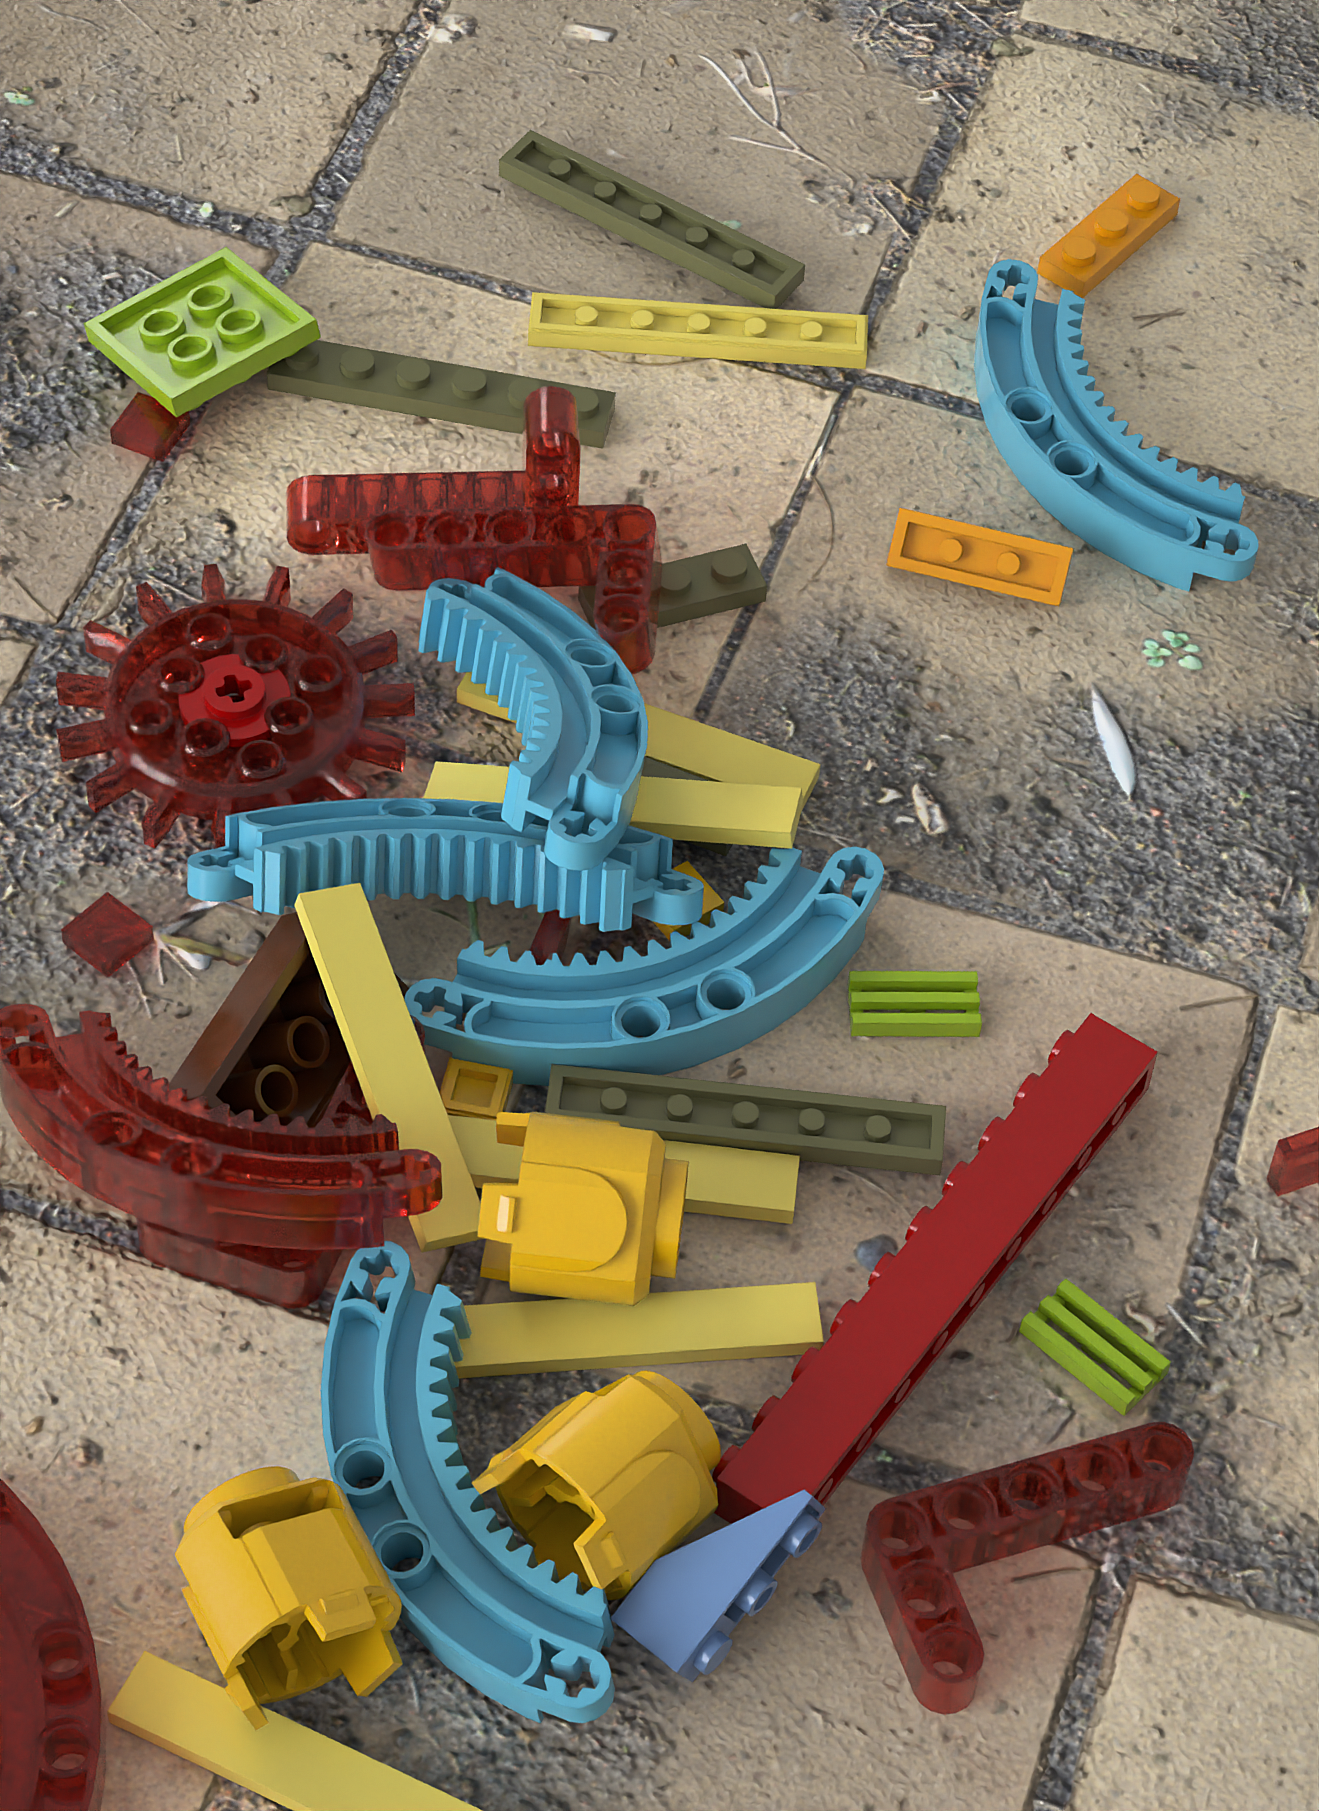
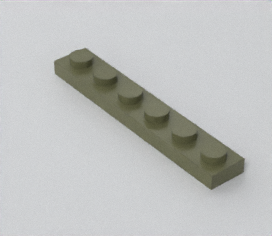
[499,130,805,309]
[267,340,616,449]
[545,1064,946,1176]

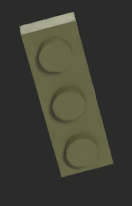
[578,544,767,640]

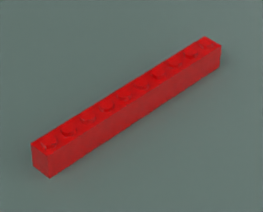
[712,1013,1158,1524]

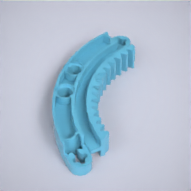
[974,259,1258,592]
[418,567,648,871]
[187,798,704,932]
[404,846,884,1086]
[321,1240,615,1723]

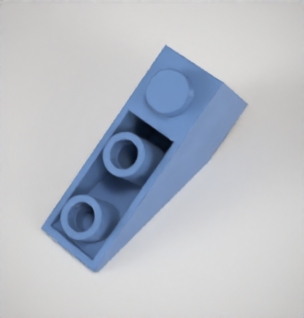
[610,1490,826,1682]

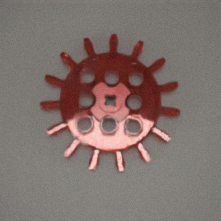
[56,564,415,849]

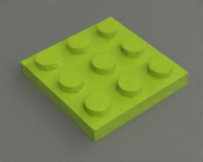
[83,247,321,417]

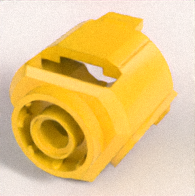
[477,1112,689,1306]
[471,1370,721,1600]
[175,1466,403,1730]

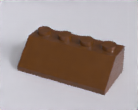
[153,912,409,1187]

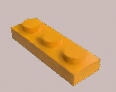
[1037,173,1180,298]
[886,508,1074,607]

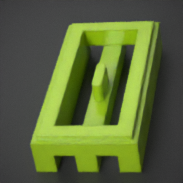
[847,971,982,1037]
[1019,1278,1171,1416]

